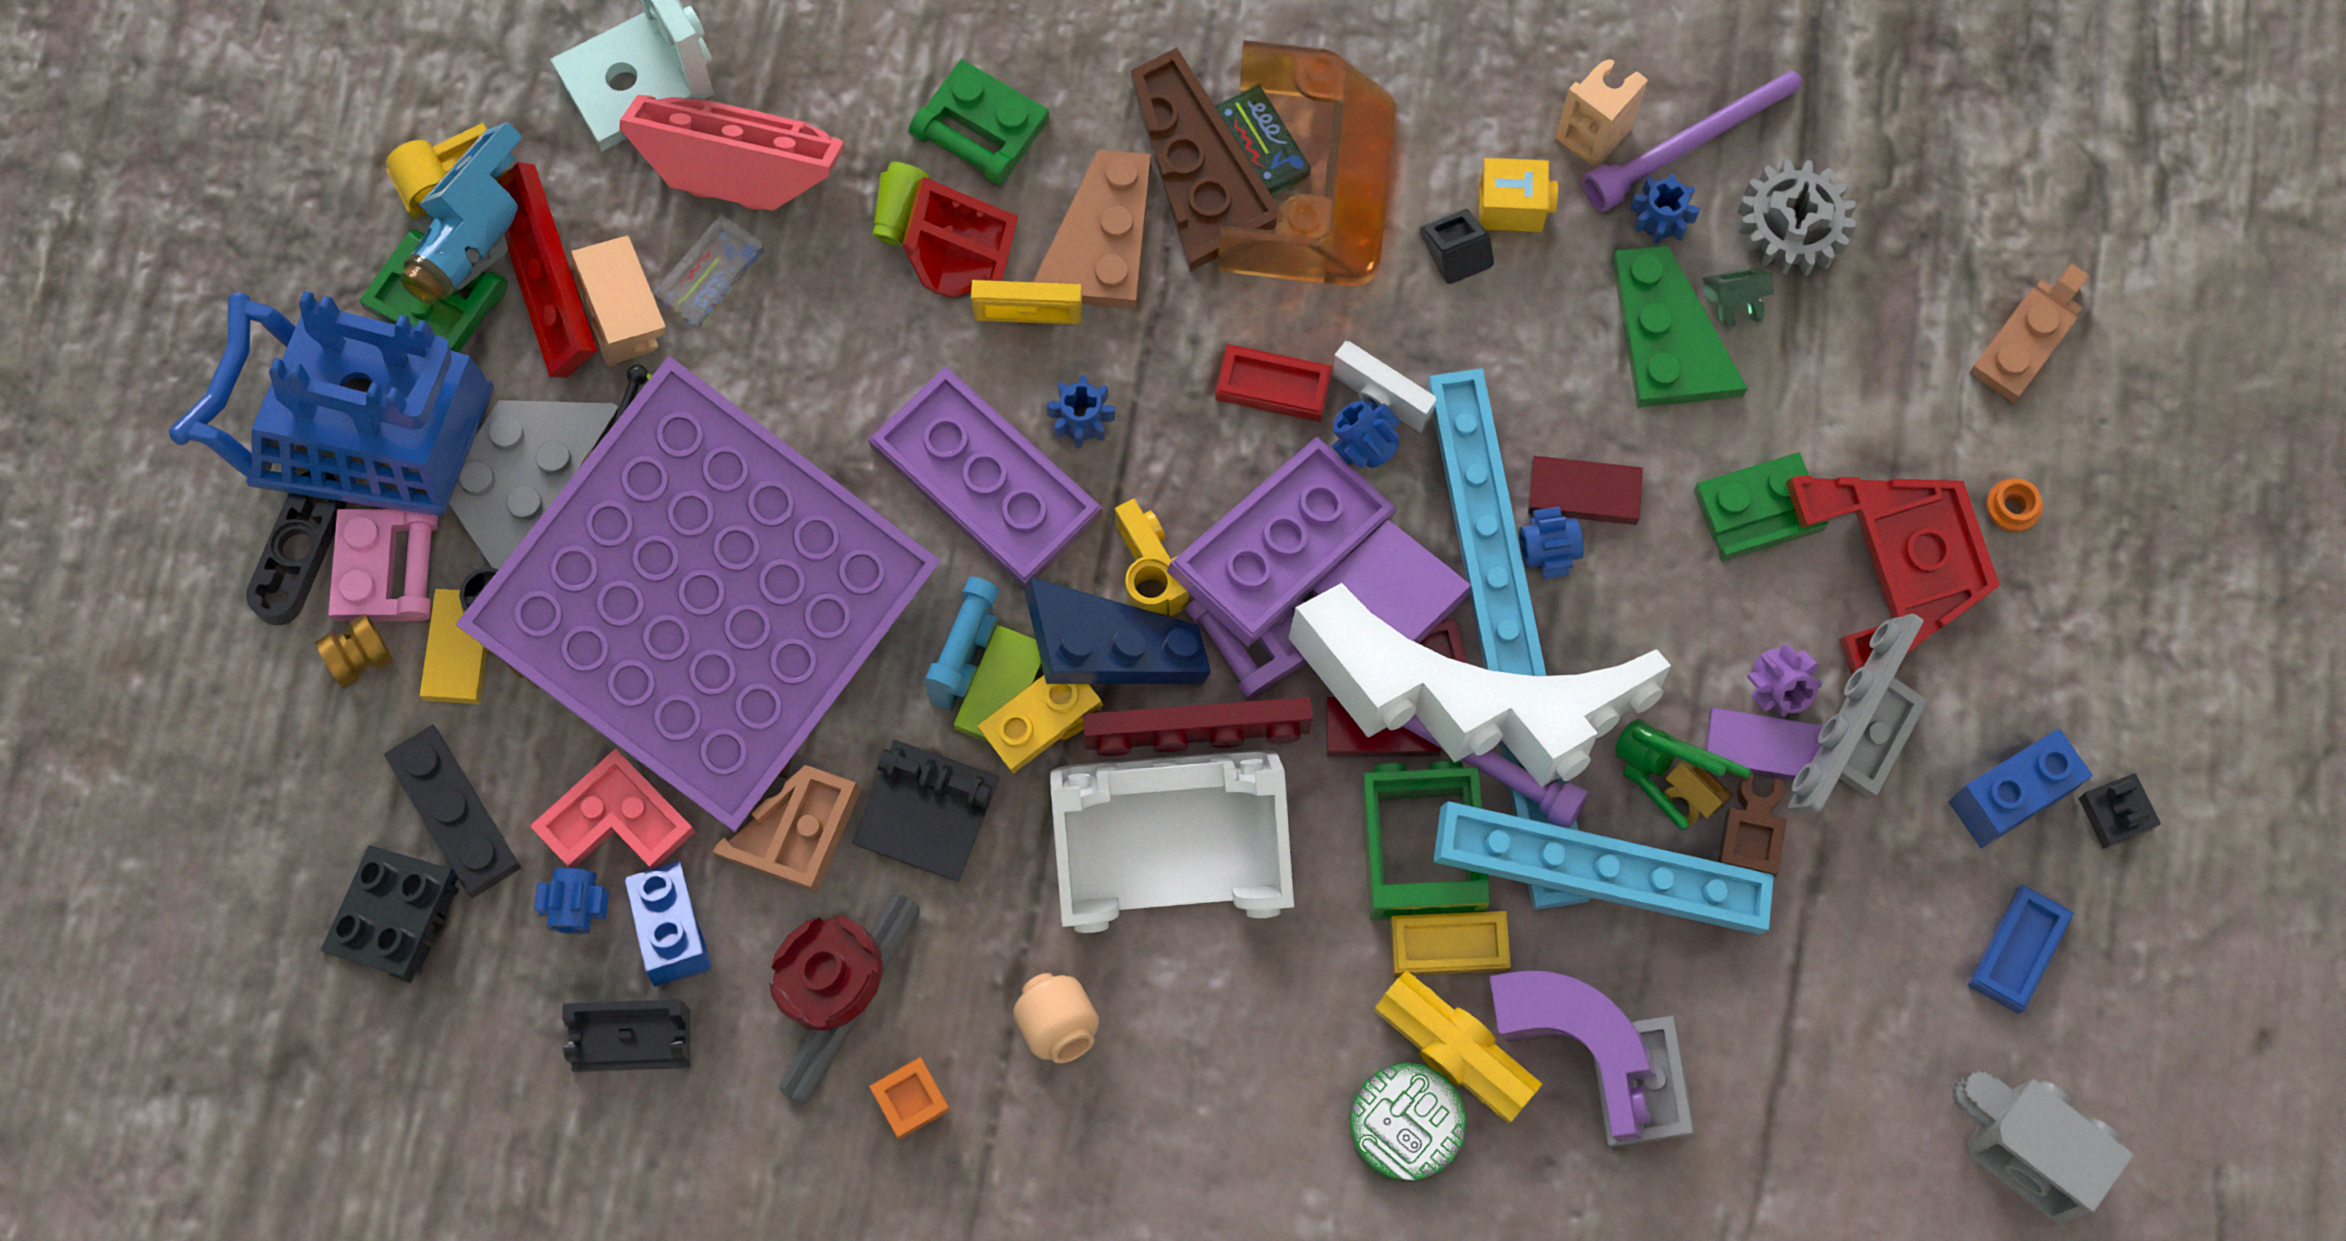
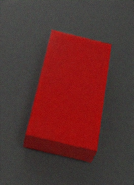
[1215,344,1333,422]

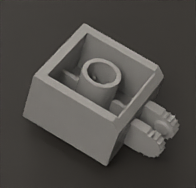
[1951,1070,2134,1225]

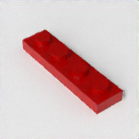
[498,162,597,378]

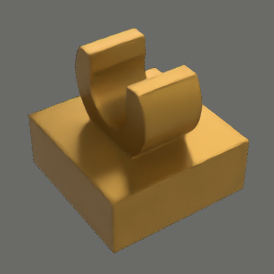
[1663,761,1733,827]

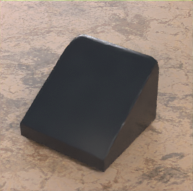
[1420,209,1494,284]

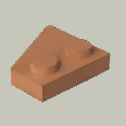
[713,765,861,893]

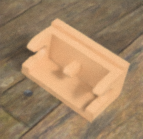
[1555,59,1648,168]
[571,235,666,368]

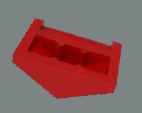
[902,177,1018,298]

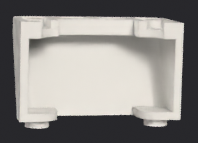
[1050,750,1294,933]

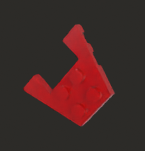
[1786,476,2000,676]

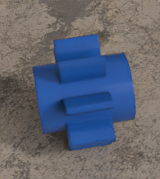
[1630,174,1700,244]
[1047,375,1115,448]
[1332,400,1401,469]
[1519,507,1584,579]
[534,868,609,934]

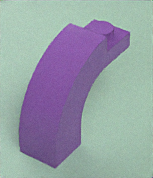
[1490,971,1656,1142]

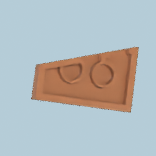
[1033,150,1151,309]

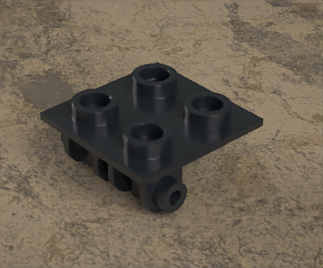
[852,739,1000,882]
[320,845,459,984]

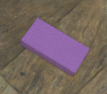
[1705,708,1823,781]

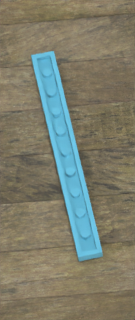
[1427,368,1591,911]

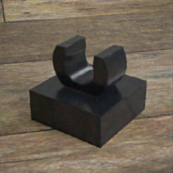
[2078,773,2161,849]

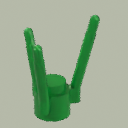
[1615,719,1751,830]

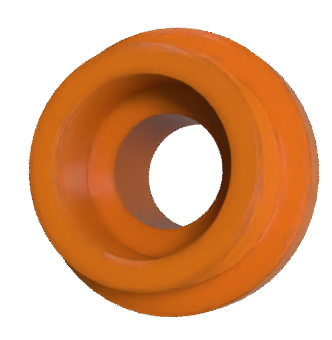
[1986,478,2043,533]

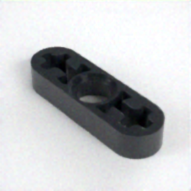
[246,471,347,625]

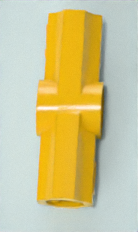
[1374,970,1543,1124]

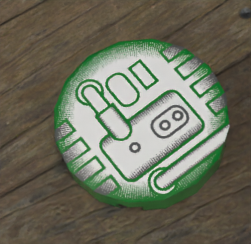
[1349,1062,1467,1182]

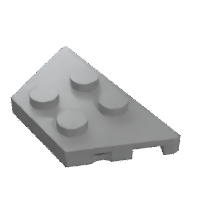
[449,400,619,569]

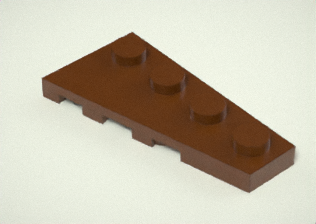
[1131,47,1283,272]

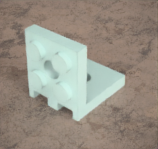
[550,0,714,151]

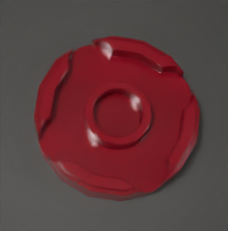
[770,916,883,1031]

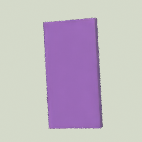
[868,366,1102,588]
[1167,437,1397,647]

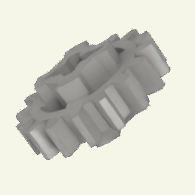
[1737,159,1857,275]

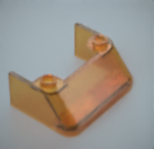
[1218,40,1396,286]

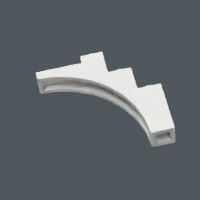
[1288,583,1671,787]

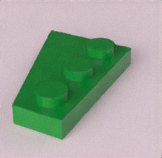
[1612,245,1748,408]

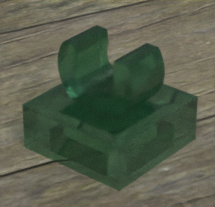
[1703,267,1774,327]

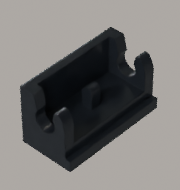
[562,999,691,1072]

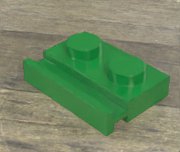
[1693,452,1829,562]

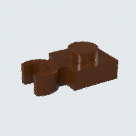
[1718,773,1787,878]

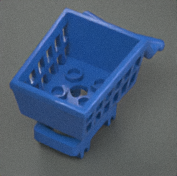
[169,291,494,517]

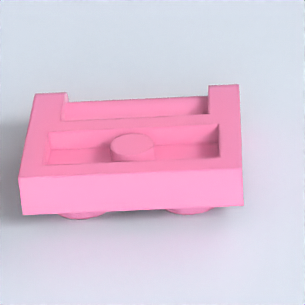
[328,509,438,622]

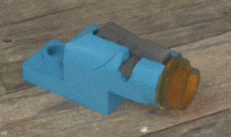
[399,121,523,305]

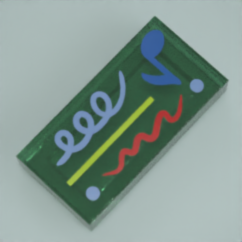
[1215,84,1311,195]

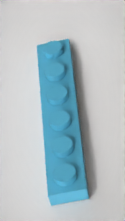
[1433,801,1774,935]

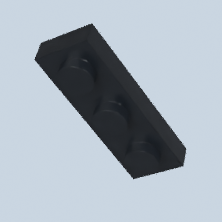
[384,724,522,899]

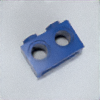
[1948,728,2093,849]

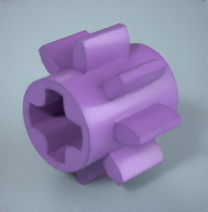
[1747,644,1822,718]

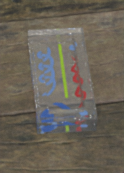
[653,214,765,330]

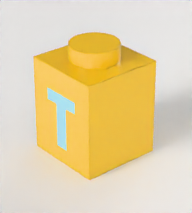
[1478,158,1558,232]

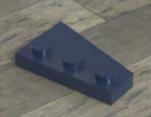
[1024,577,1211,684]

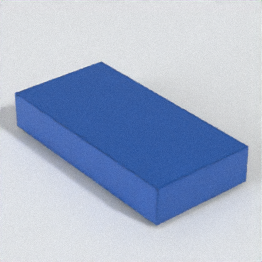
[1967,884,2074,1014]

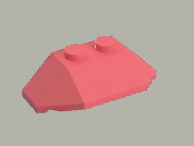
[619,94,844,211]

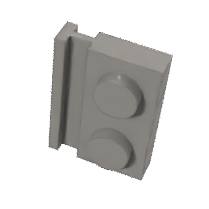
[1594,1016,1696,1148]

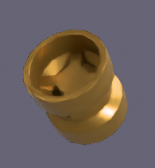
[315,613,394,690]

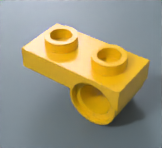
[386,123,508,221]
[1115,498,1189,617]
[977,675,1103,774]

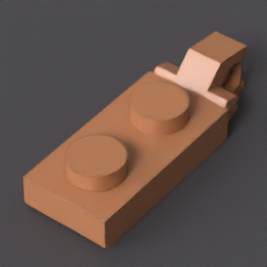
[1969,263,2089,404]

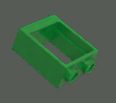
[1360,760,1490,920]

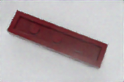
[1083,697,1313,756]

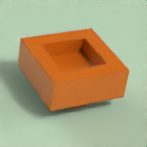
[869,1057,950,1140]

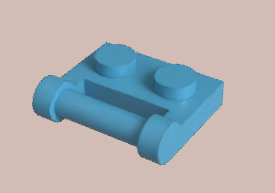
[924,576,1000,712]

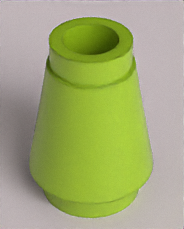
[871,162,930,246]

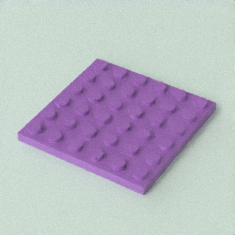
[456,356,941,833]

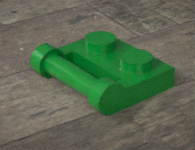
[908,59,1050,186]
[359,229,508,353]

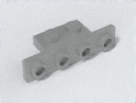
[1788,613,1928,815]

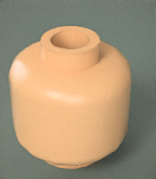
[1013,973,1099,1064]

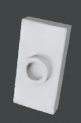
[1331,341,1437,434]

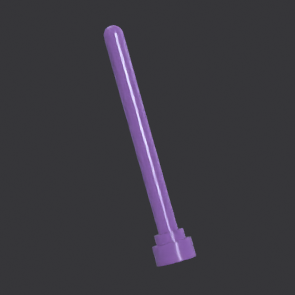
[1582,71,1802,212]
[1402,714,1589,829]

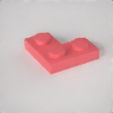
[530,748,695,869]

